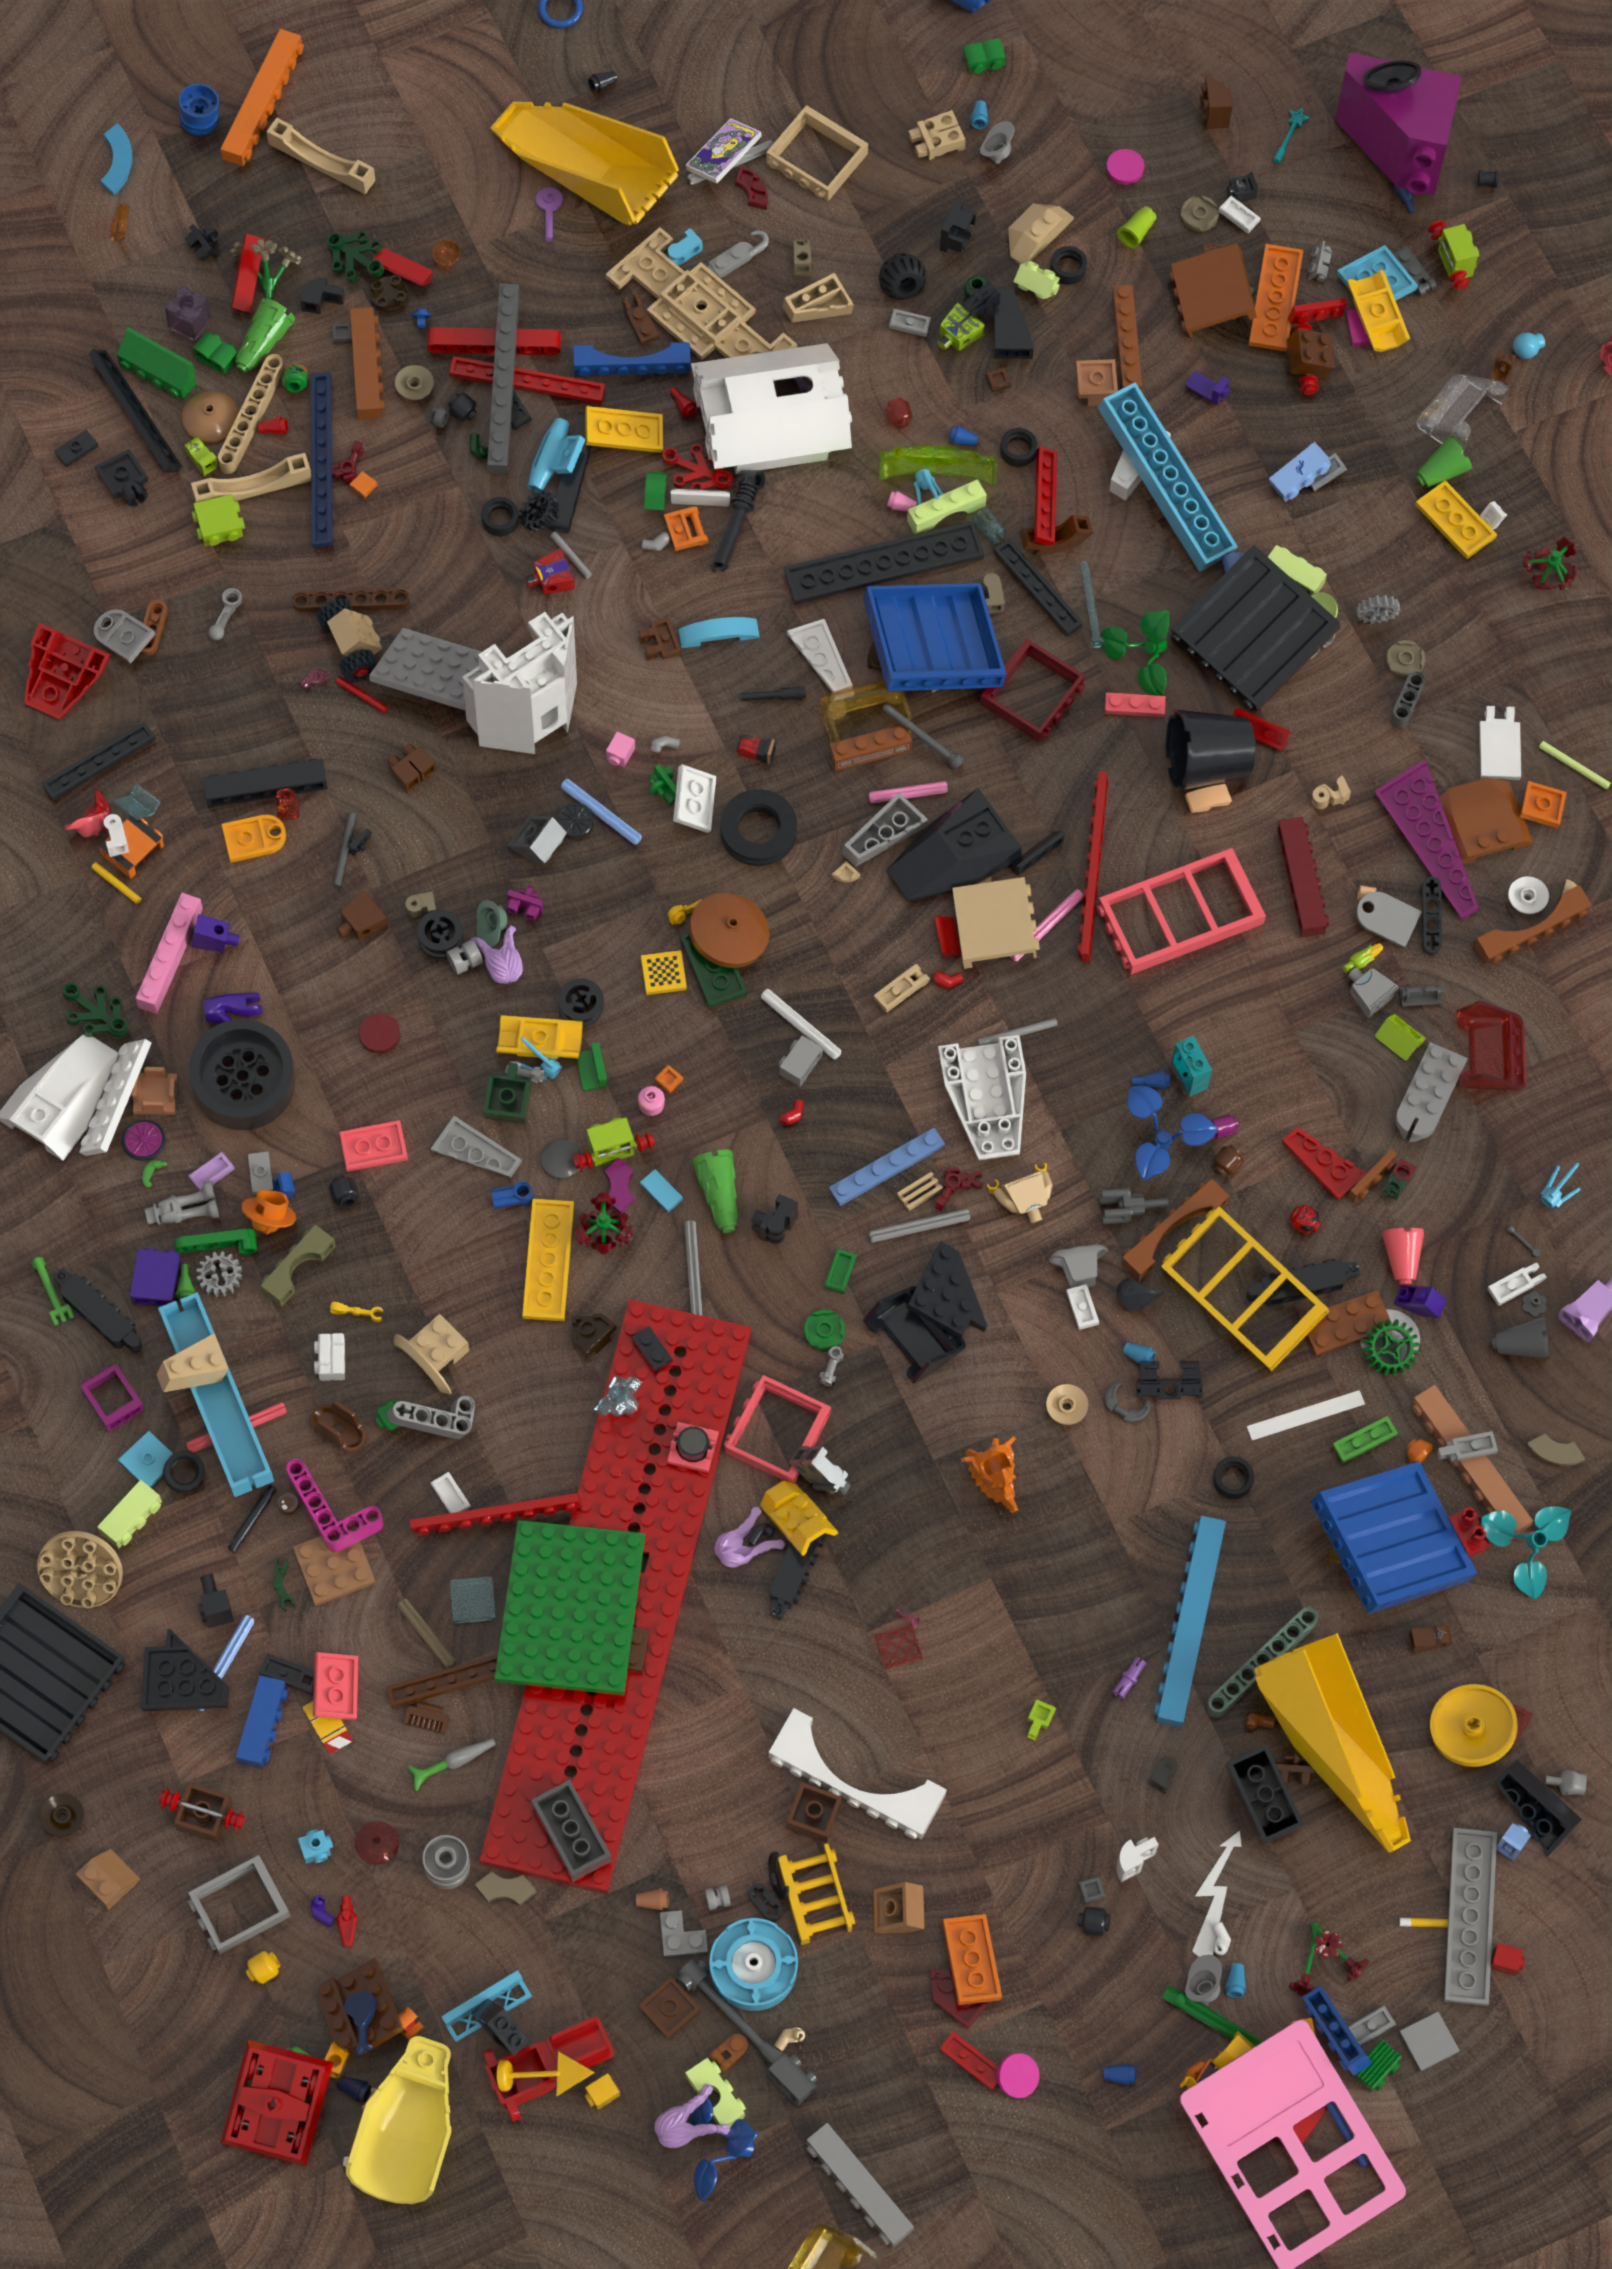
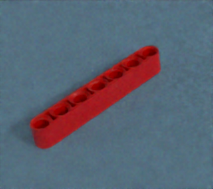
[427,327,561,356]

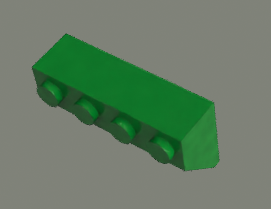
[117,327,196,400]

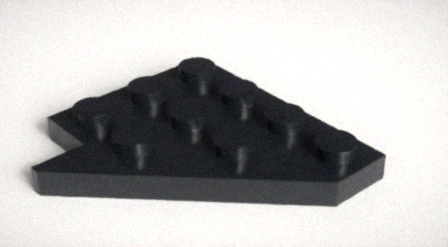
[906,1241,987,1339]
[141,1629,229,1712]

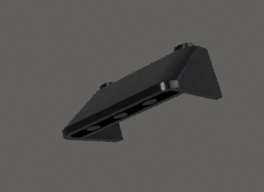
[862,1286,966,1384]

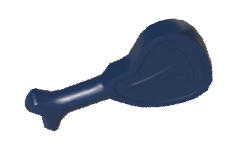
[344,1991,376,2056]

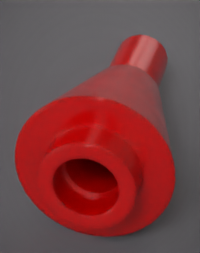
[670,387,698,417]

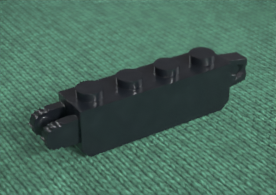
[1246,1259,1360,1307]
[53,1268,143,1353]
[769,1509,827,1620]

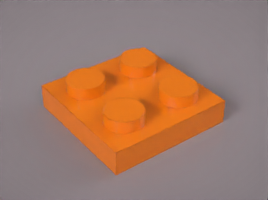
[1520,781,1567,829]

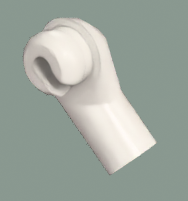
[1213,1922,1231,1955]

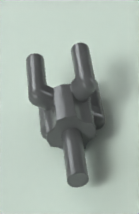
[1099,1188,1169,1225]

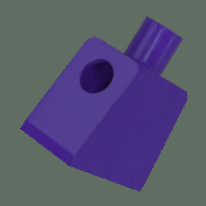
[191,914,240,952]

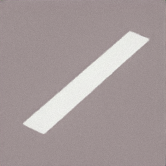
[1247,1390,1365,1440]

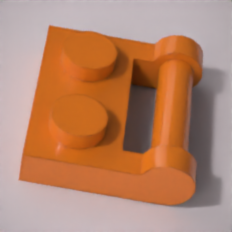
[664,507,709,551]

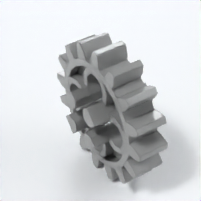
[1356,595,1400,624]
[197,1252,242,1297]

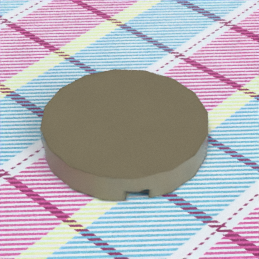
[1181,196,1219,232]
[1385,640,1426,678]

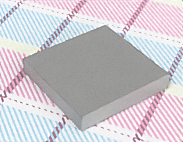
[1399,2012,1460,2072]

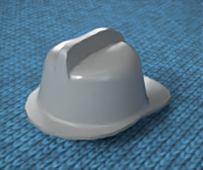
[980,121,1015,164]
[1185,1954,1222,2006]

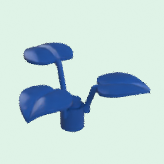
[1127,1086,1217,1181]
[690,2097,758,2201]

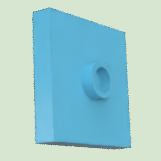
[118,1431,179,1488]

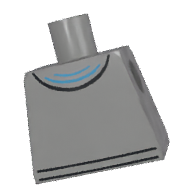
[1348,967,1399,1018]

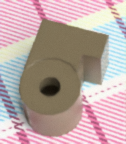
[405,891,436,918]

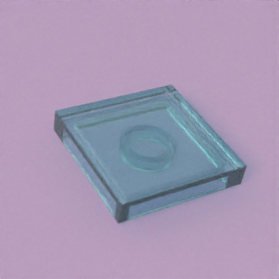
[450,1576,496,1623]

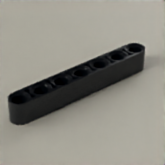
[549,412,592,534]

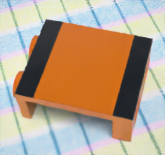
[99,814,164,879]

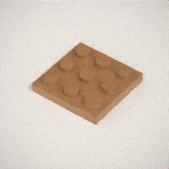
[293,1527,376,1606]

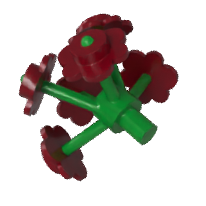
[1522,537,1577,591]

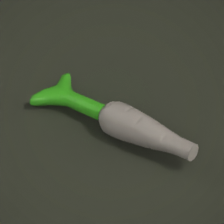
[408,1738,496,1792]

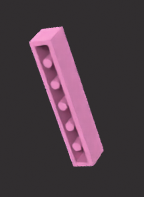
[136,893,203,1014]

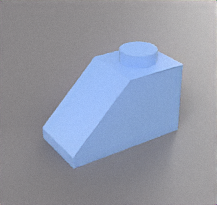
[1496,1823,1531,1861]

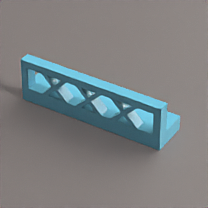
[441,1970,532,2043]

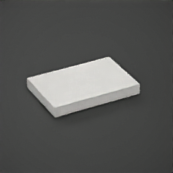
[673,764,716,833]

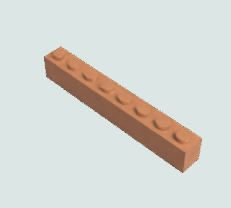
[1412,1385,1533,1539]

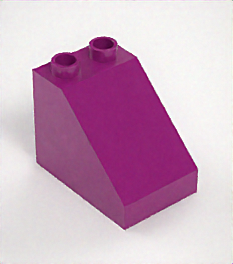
[1335,53,1462,195]

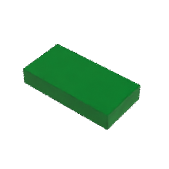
[824,1249,857,1294]

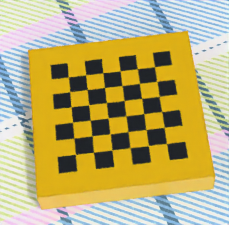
[641,950,687,995]

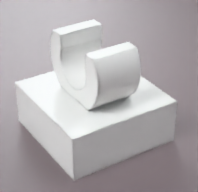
[1480,501,1507,529]

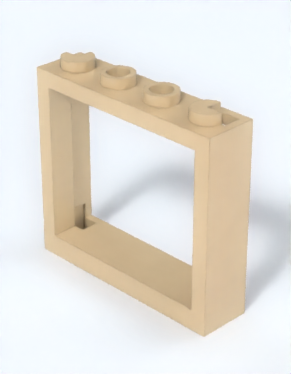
[766,105,868,201]

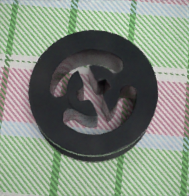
[417,910,463,958]
[558,979,604,1027]

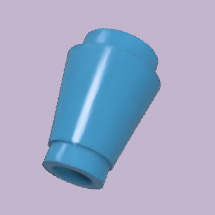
[970,100,989,129]
[1123,1342,1156,1364]
[1224,1963,1246,1998]

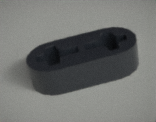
[749,1883,783,1922]

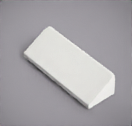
[671,489,730,507]

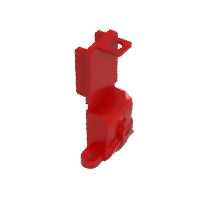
[482,2017,614,2122]

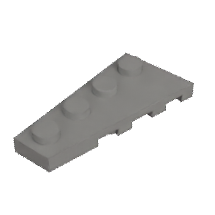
[431,1116,522,1178]

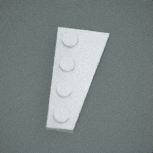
[787,619,853,695]

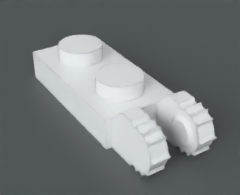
[1487,1263,1547,1306]

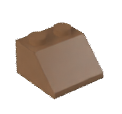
[76,1849,141,1911]
[873,1882,924,1933]

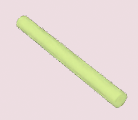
[1539,741,1611,790]

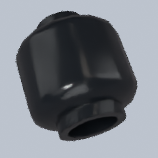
[448,393,477,422]
[329,1175,359,1207]
[1078,1906,1110,1937]

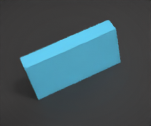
[640,1169,683,1213]

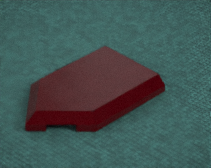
[930,1969,991,2029]

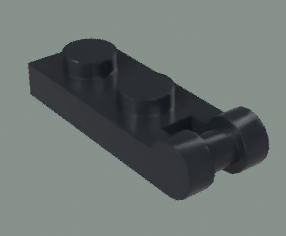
[259,1653,314,1696]

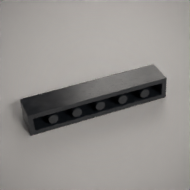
[203,759,328,808]

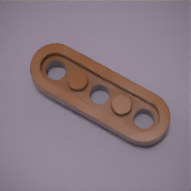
[140,600,168,656]

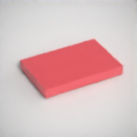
[339,1120,408,1172]
[313,1652,358,1721]

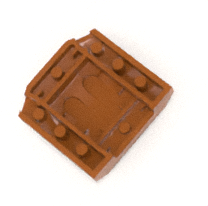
[1439,778,1533,864]

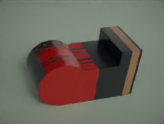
[736,735,776,764]

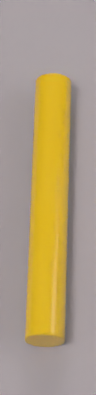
[91,862,142,904]

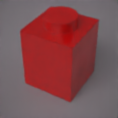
[1491,1943,1525,1976]

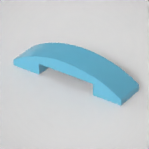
[678,617,760,648]

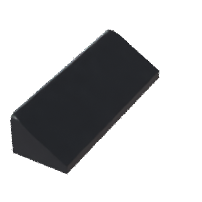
[1009,831,1065,876]

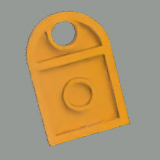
[222,815,286,863]

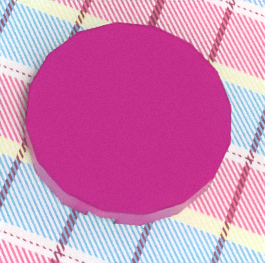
[1106,149,1145,185]
[996,2053,1039,2098]

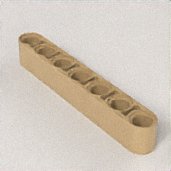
[218,354,284,474]

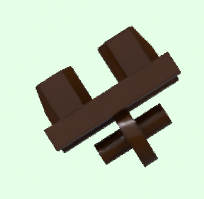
[1488,350,1516,388]
[1275,1748,1316,1785]

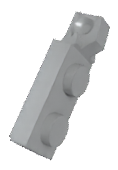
[1437,1431,1498,1461]

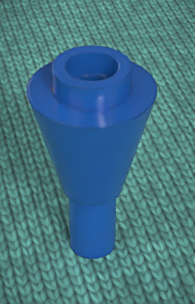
[1132,1070,1170,1090]

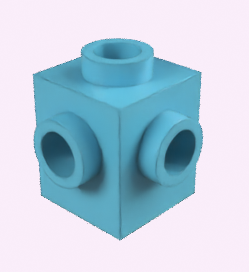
[298,1829,333,1864]

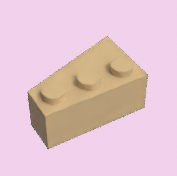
[782,273,854,323]
[156,1333,228,1392]

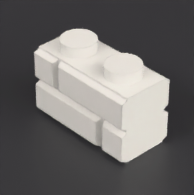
[314,1333,345,1381]

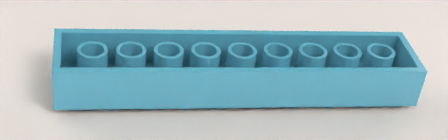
[1097,382,1238,572]

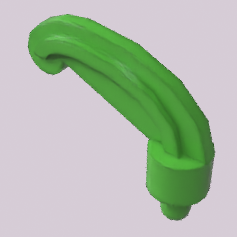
[142,1160,167,1188]

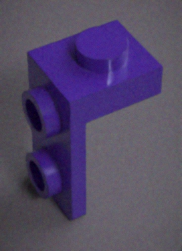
[1185,371,1230,405]

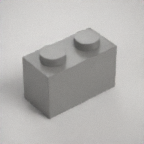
[778,1035,823,1087]

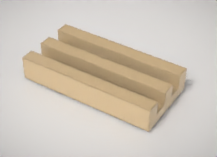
[897,1172,943,1212]

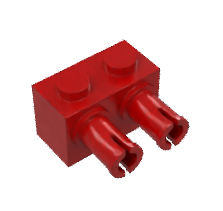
[1449,1507,1491,1558]

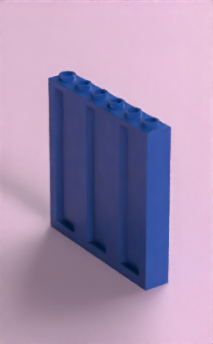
[863,583,1007,691]
[1311,1462,1477,1614]

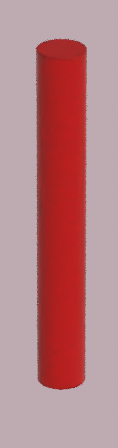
[335,676,389,713]

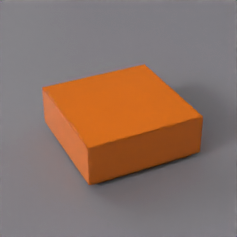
[349,471,378,499]
[654,1065,683,1094]

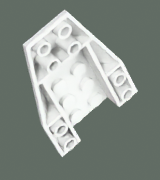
[0,1035,119,1161]
[938,1035,1026,1160]

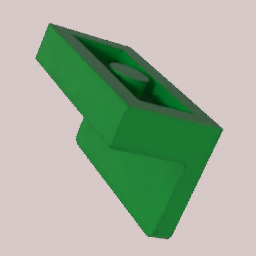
[576,1042,607,1091]

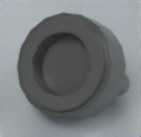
[429,408,449,428]

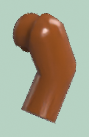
[1246,1713,1275,1729]

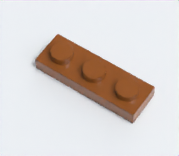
[1348,1149,1397,1203]

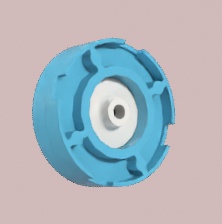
[710,1918,798,2011]

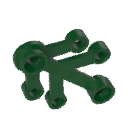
[327,231,384,283]
[63,982,129,1037]

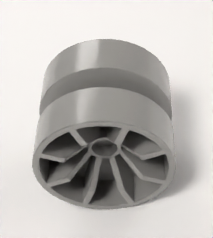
[423,1835,470,1889]

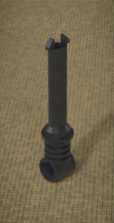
[711,470,765,572]

